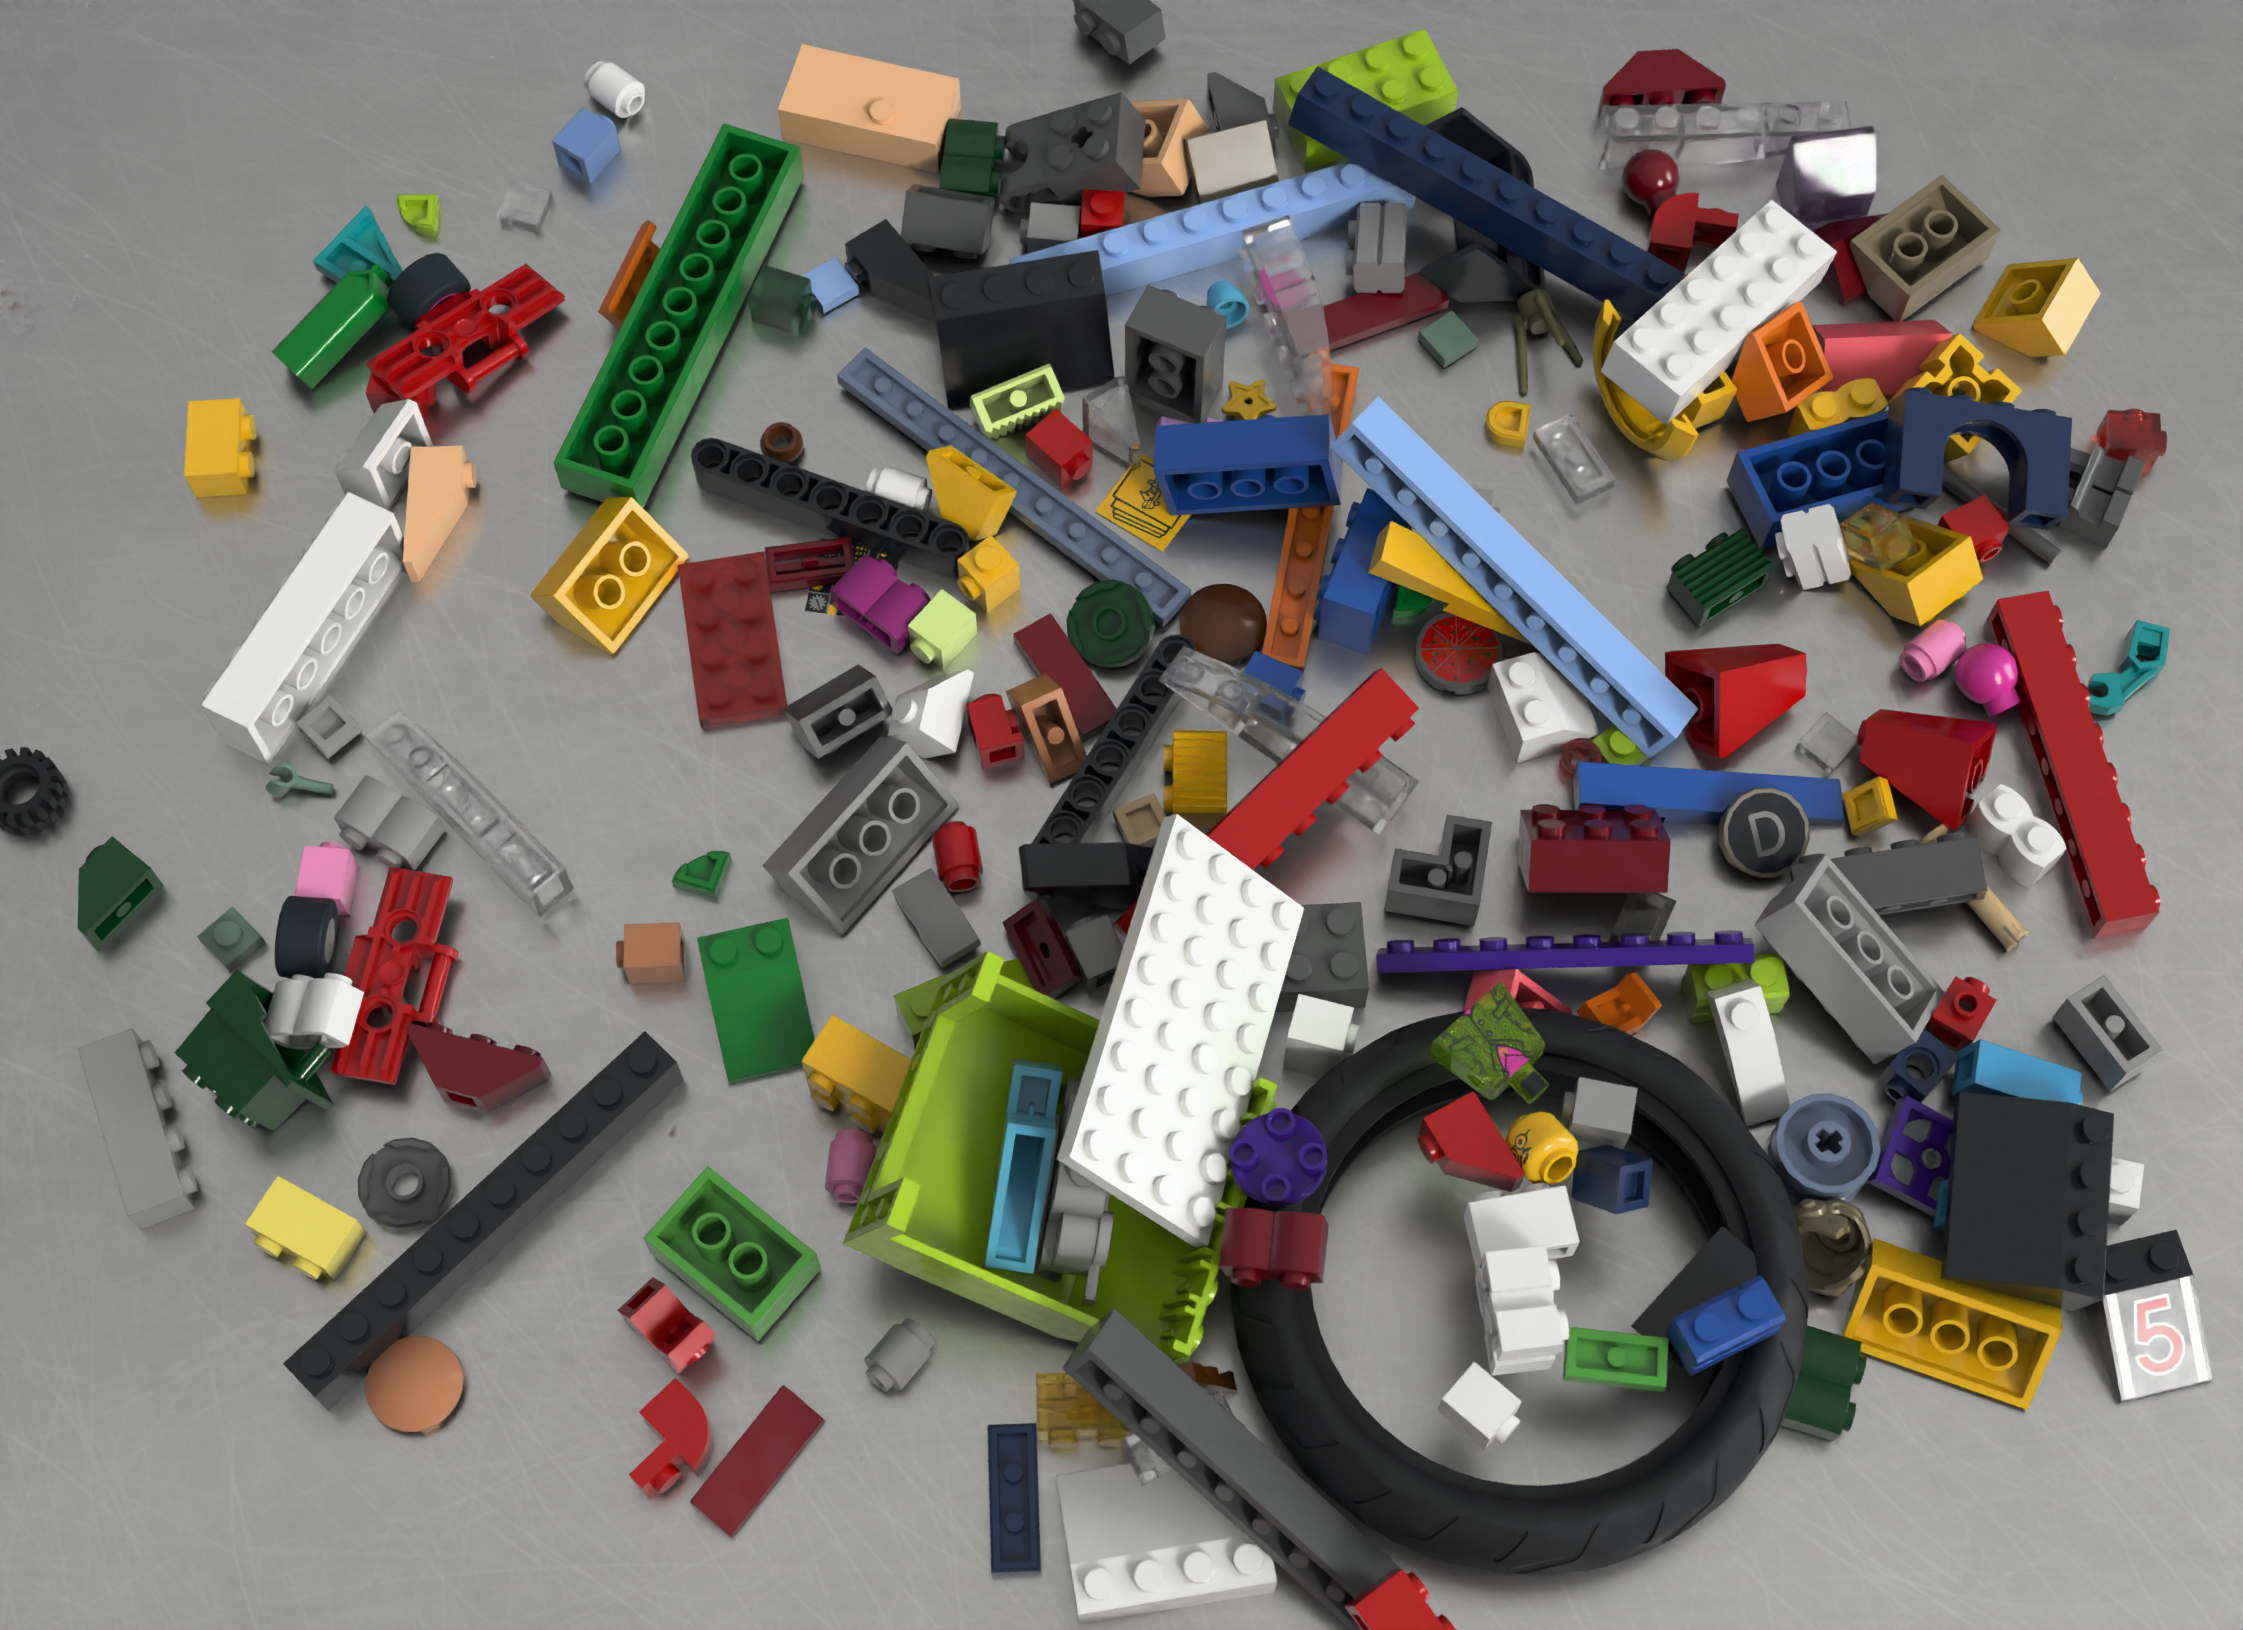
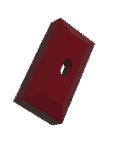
[1002,898,1084,999]

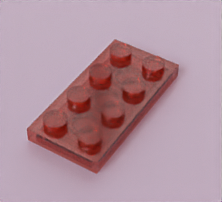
[678,551,788,727]

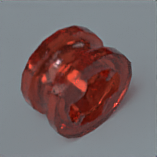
[1559,738,1602,782]

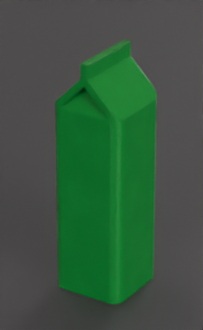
[272,263,394,389]

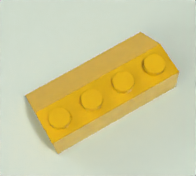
[1841,1238,2062,1410]

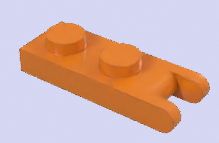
[598,220,660,330]

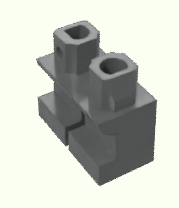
[2059,444,2146,548]

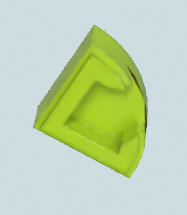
[396,194,440,237]

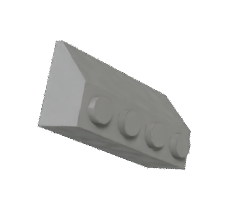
[762,736,959,935]
[1754,854,1945,1065]

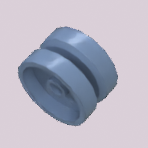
[1765,1093,1881,1206]

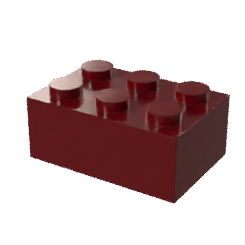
[1518,804,1671,893]

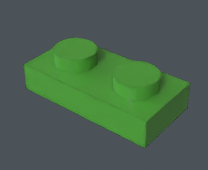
[1563,1327,1669,1392]

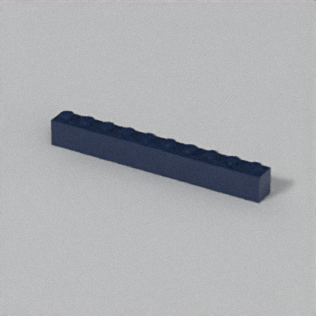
[1288,66,1685,321]

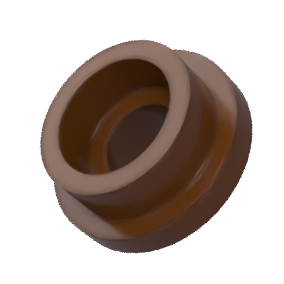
[760,422,803,463]

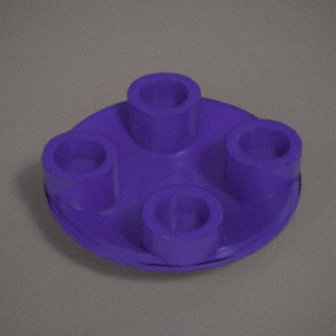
[1229,1108,1328,1206]

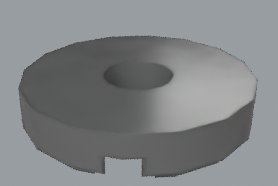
[358,1137,455,1233]

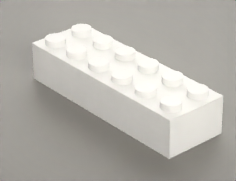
[1601,199,1837,425]
[201,492,404,765]

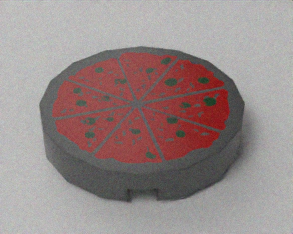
[1415,612,1503,695]

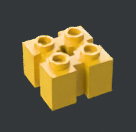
[1887,333,2022,462]

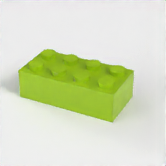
[1273,29,1458,171]

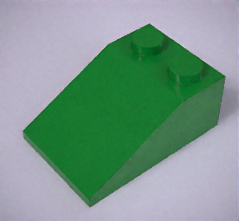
[697,918,815,1084]

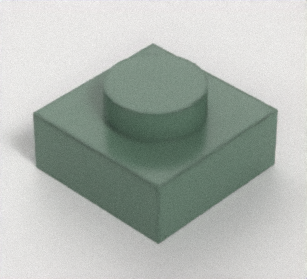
[197,906,266,973]

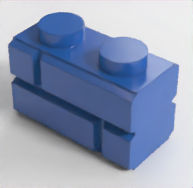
[1666,1275,1786,1376]

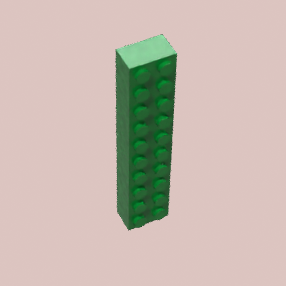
[553,123,804,508]

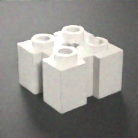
[1475,1245,1569,1376]

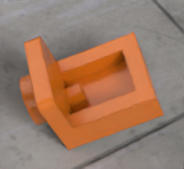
[1576,971,1661,1035]

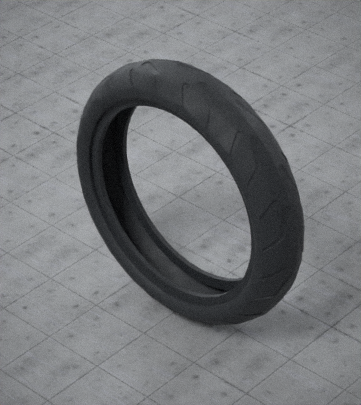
[1230,1008,1810,1575]

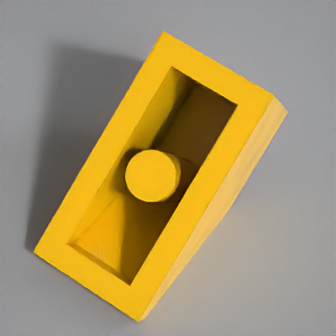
[926,445,1018,541]

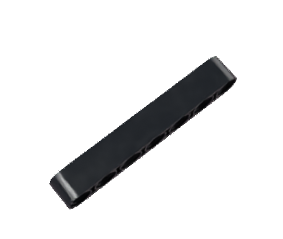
[691,438,970,578]
[1021,634,1196,901]

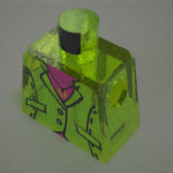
[1429,982,1550,1104]

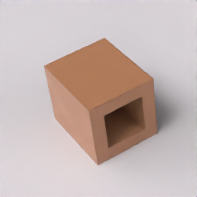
[616,922,685,984]

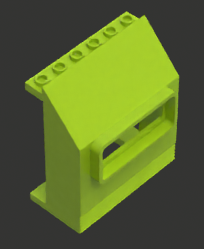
[843,951,1278,1365]

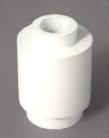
[584,61,645,118]
[865,466,932,512]

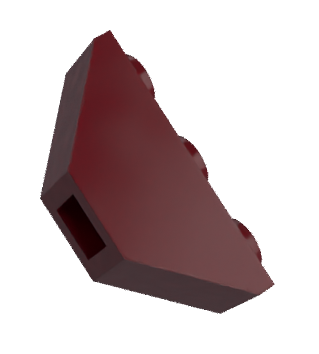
[1597,49,1726,119]
[407,1022,551,1112]

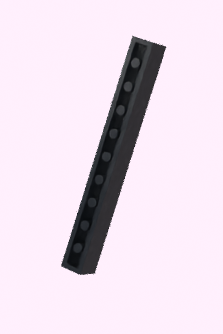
[283,1031,684,1410]

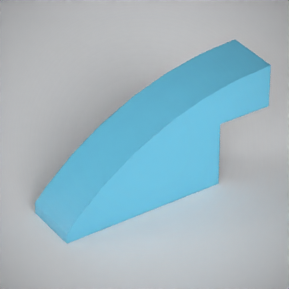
[984,1058,1062,1274]

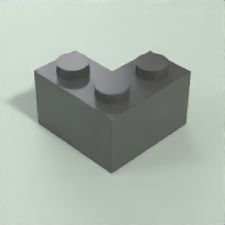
[1384,814,1492,926]

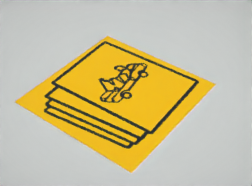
[1095,453,1191,552]

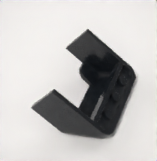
[1420,107,1546,303]

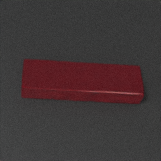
[690,1385,824,1538]

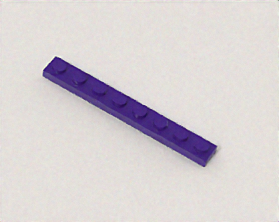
[1376,930,1754,973]

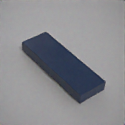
[987,1423,1041,1576]

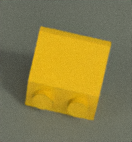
[1972,258,2100,357]
[1849,517,1983,627]

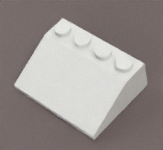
[1056,1458,1277,1625]

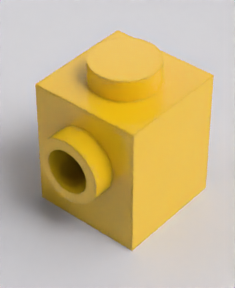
[957,535,1021,614]

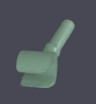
[266,763,334,797]

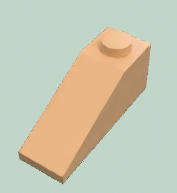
[402,446,477,582]

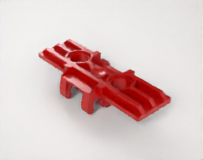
[366,264,565,400]
[330,867,459,1085]

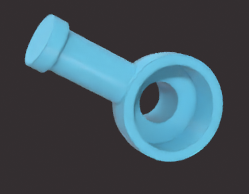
[1207,280,1250,329]

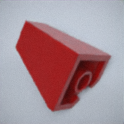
[1665,643,1807,759]
[1857,709,1997,830]

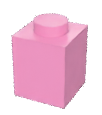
[295,842,359,916]

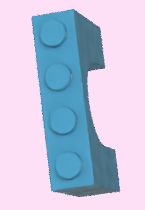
[1934,1039,2083,1231]

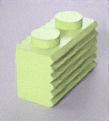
[970,364,1065,440]

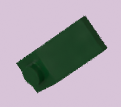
[78,836,163,951]

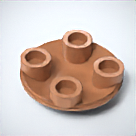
[365,1336,464,1433]

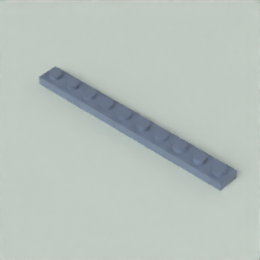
[837,347,1191,627]

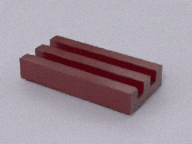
[764,536,855,592]

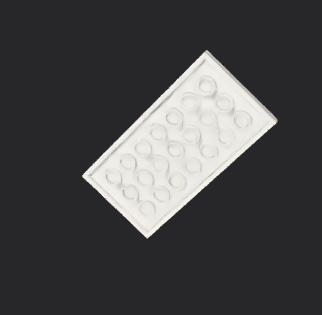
[1057,814,1304,1247]

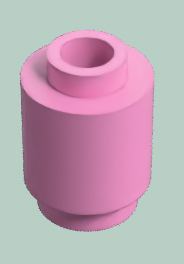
[1899,620,1967,682]
[825,1129,877,1203]

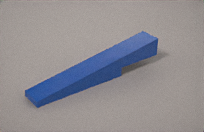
[1573,761,1844,825]

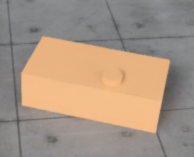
[778,44,961,174]

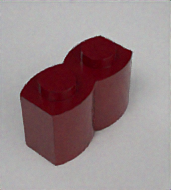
[1219,1208,1329,1290]

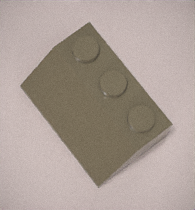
[1849,175,2001,322]

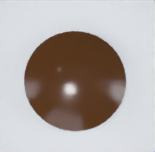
[1179,584,1267,667]

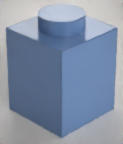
[552,107,621,184]

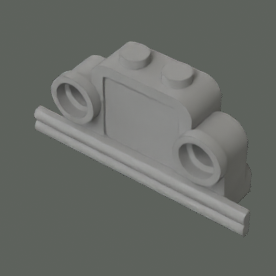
[1038,1066,1113,1306]

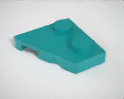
[313,206,403,289]

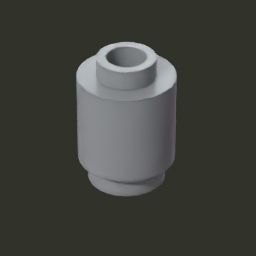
[864,1318,935,1392]

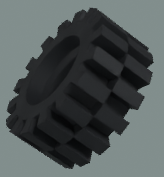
[0,747,69,835]

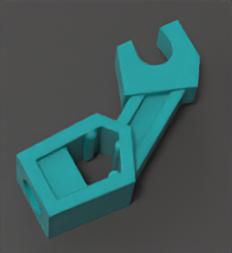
[2087,620,2170,716]

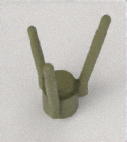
[1513,289,1583,394]

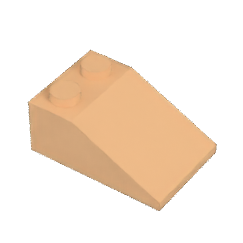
[1130,98,1210,197]

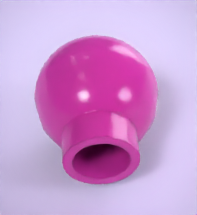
[1955,643,2022,717]

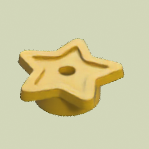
[1222,379,1277,420]

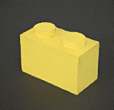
[245,1176,367,1281]

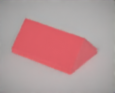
[1812,320,1952,399]

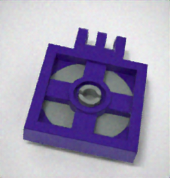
[1867,1095,1953,1217]

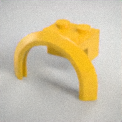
[1593,299,1737,461]

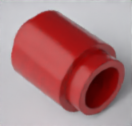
[932,821,983,892]

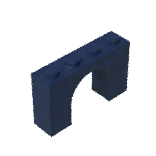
[1883,387,2072,530]

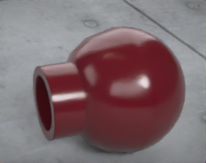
[1622,149,1680,219]

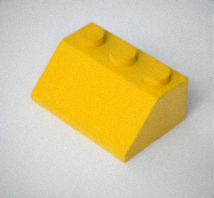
[529,497,690,654]

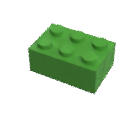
[643,1166,821,1341]

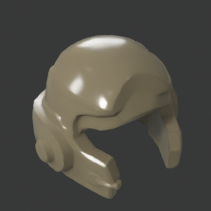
[1792,1198,1872,1296]

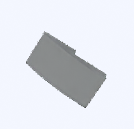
[892,868,981,968]

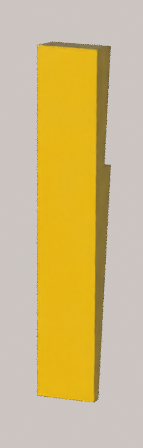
[1368,521,1532,645]

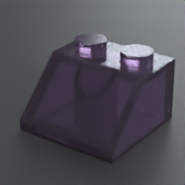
[1776,126,1876,226]

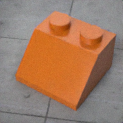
[1732,301,1834,422]

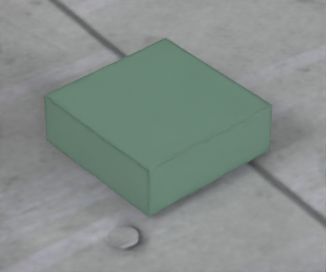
[1418,310,1478,368]

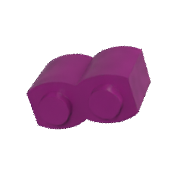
[830,554,931,654]

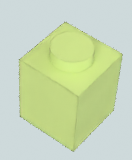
[908,589,977,670]

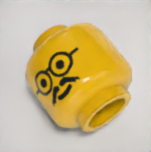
[1505,1111,1578,1184]

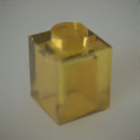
[1839,502,1917,575]

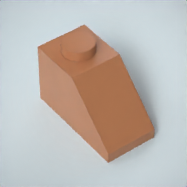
[1005,674,1087,784]

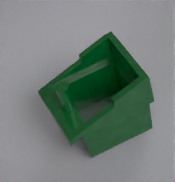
[175,970,333,1131]

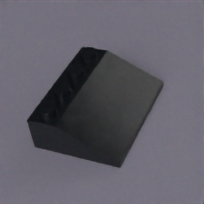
[926,250,1115,406]
[1941,1092,2114,1311]

